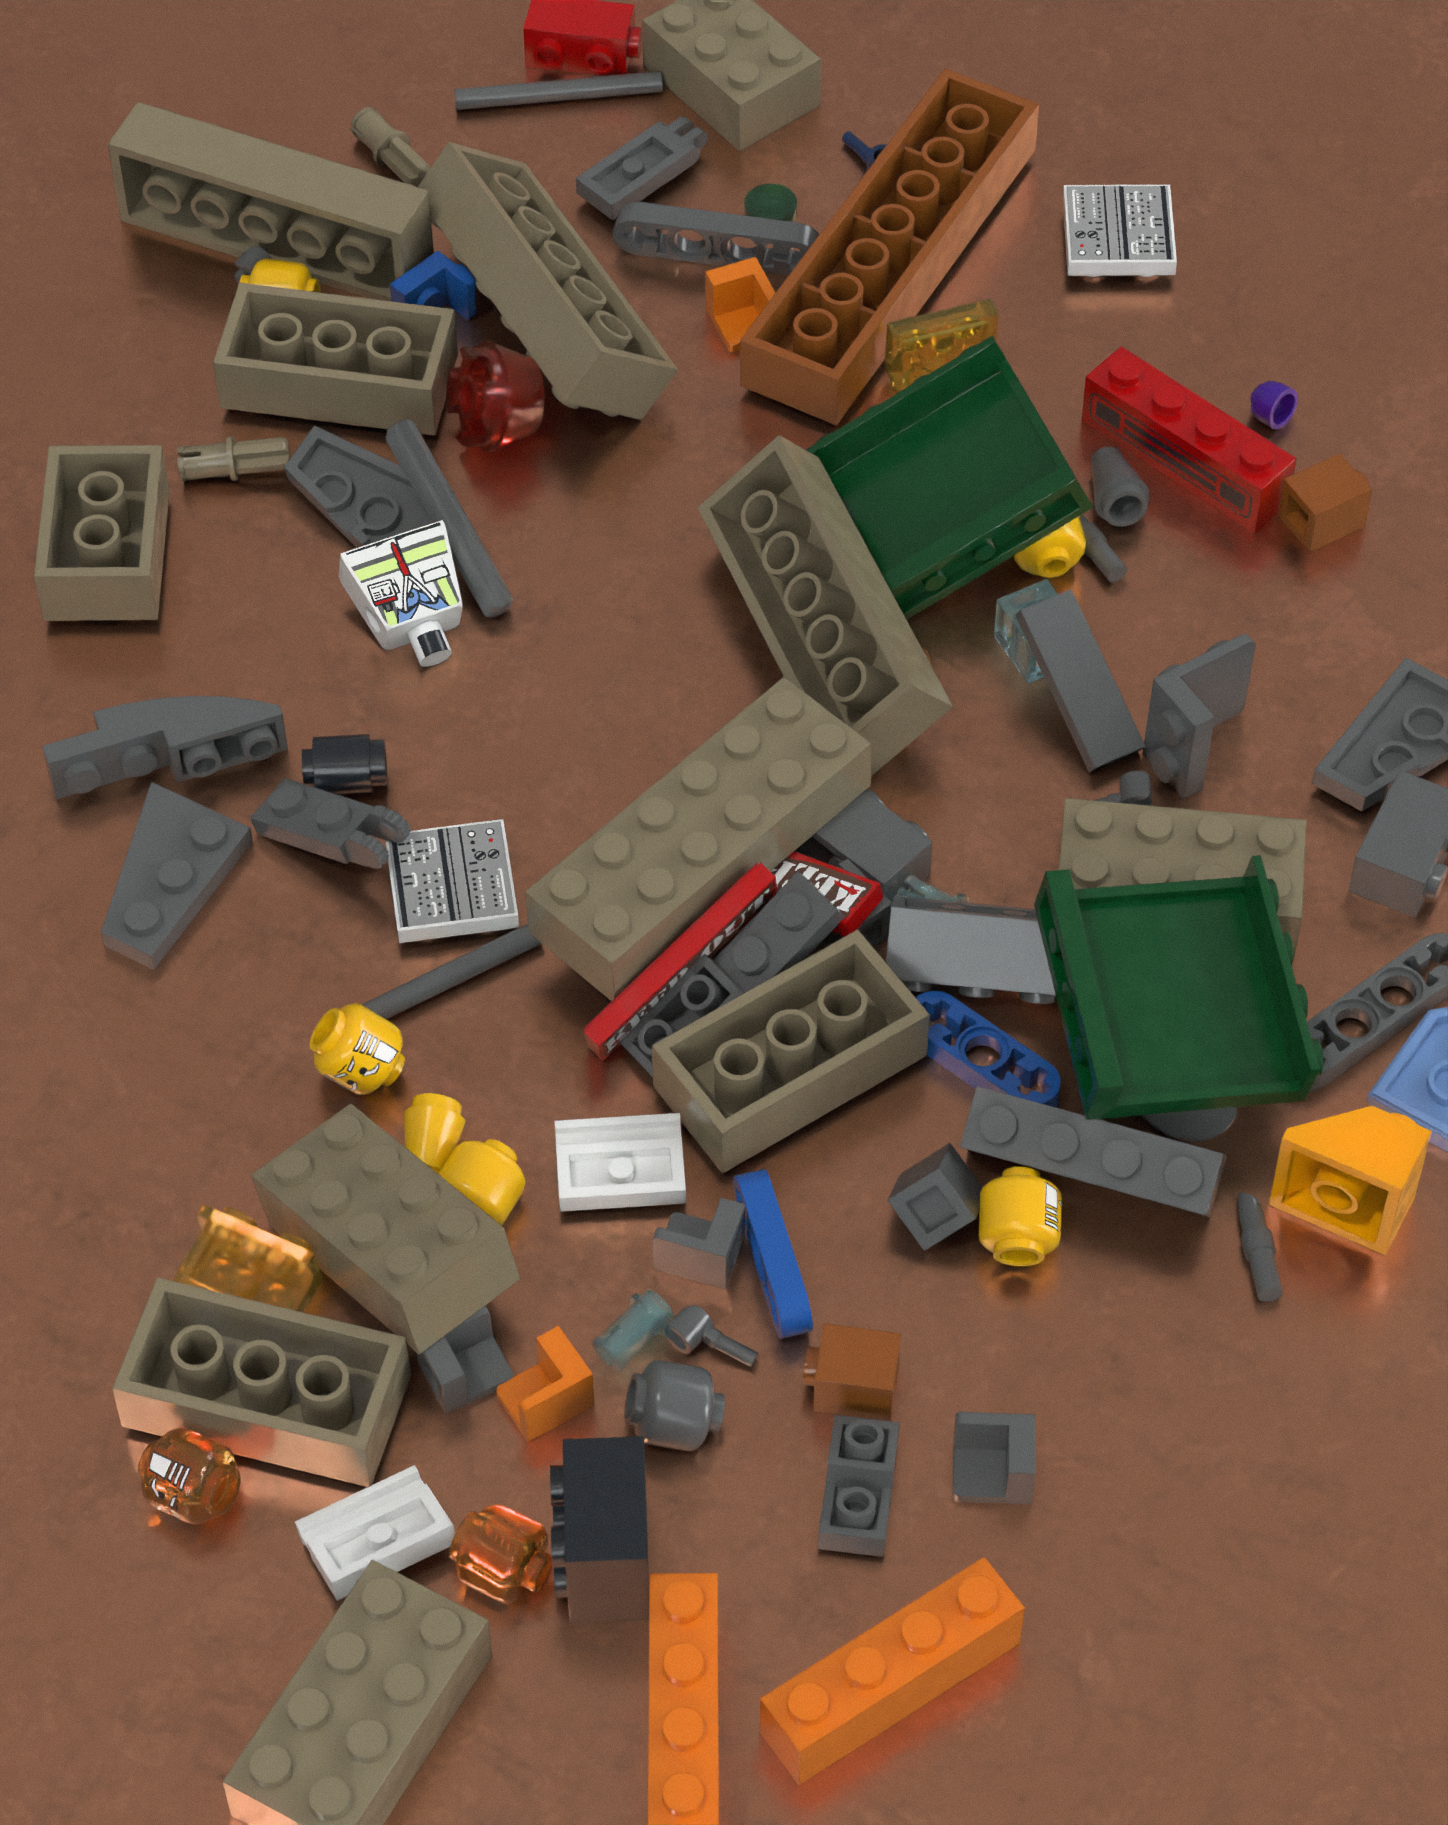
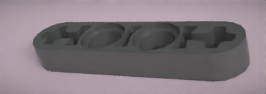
[612,202,819,275]
[1307,933,1448,1092]

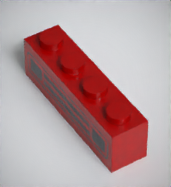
[1081,346,1297,534]

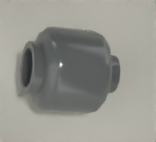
[624,1360,725,1451]

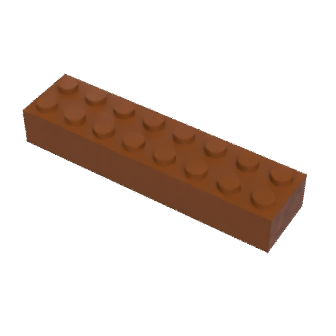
[740,68,1039,425]

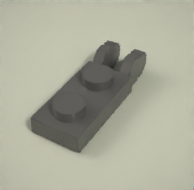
[250,778,411,869]

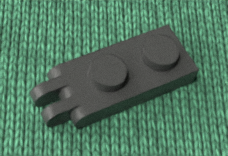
[576,116,708,220]

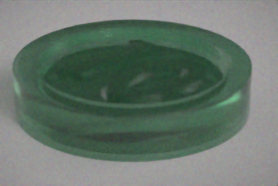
[744,183,797,222]

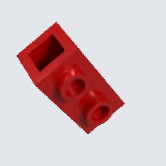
[523,0,643,76]

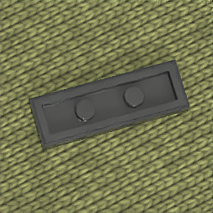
[1015,589,1146,773]

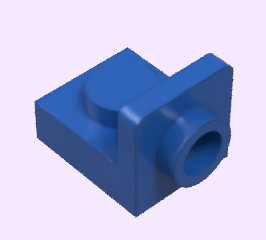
[390,251,477,320]

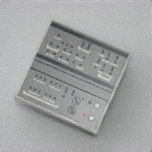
[1062,185,1177,277]
[385,819,519,943]

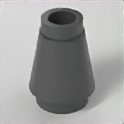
[1090,447,1150,526]

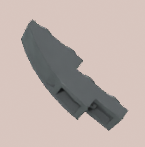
[42,696,288,799]
[620,871,846,1077]

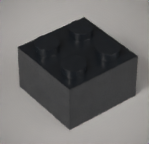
[550,1436,649,1622]

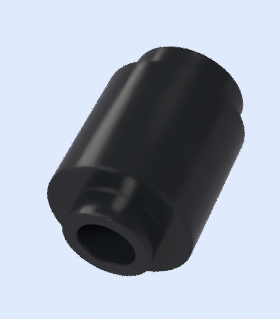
[302,734,387,795]

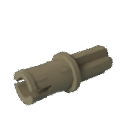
[350,107,431,187]
[177,436,291,482]

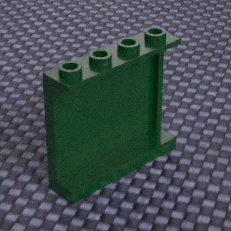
[805,336,1094,620]
[1034,855,1323,1120]

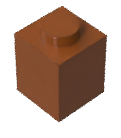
[1278,453,1372,553]
[803,1323,901,1421]

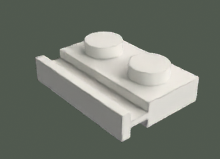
[555,1113,686,1212]
[295,1465,458,1601]

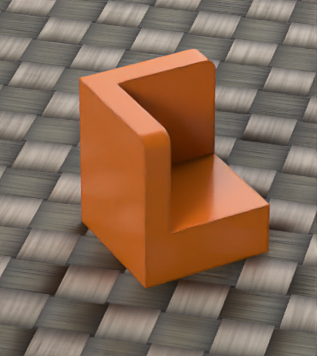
[705,257,776,352]
[496,1326,595,1443]

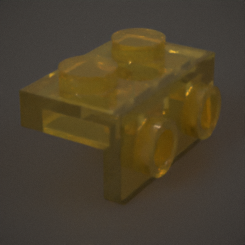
[885,299,998,394]
[172,1205,323,1313]

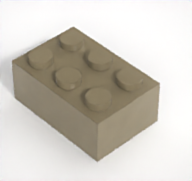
[642,0,822,151]
[34,445,170,621]

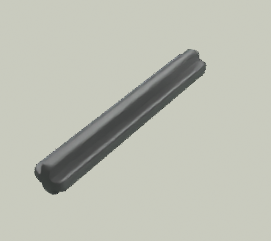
[386,419,513,618]

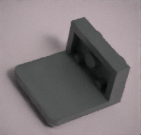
[1143,634,1256,800]

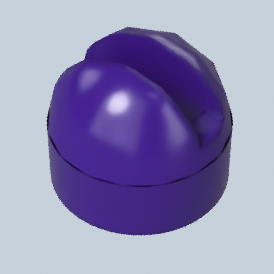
[1250,380,1298,430]

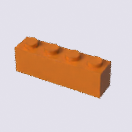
[760,1557,1025,1786]
[648,1573,719,1825]

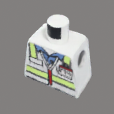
[338,520,462,667]

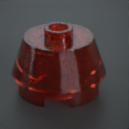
[446,340,545,453]

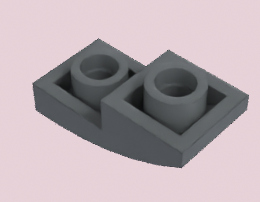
[818,1415,900,1557]

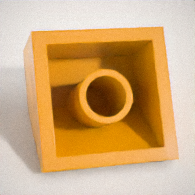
[1269,1106,1432,1256]

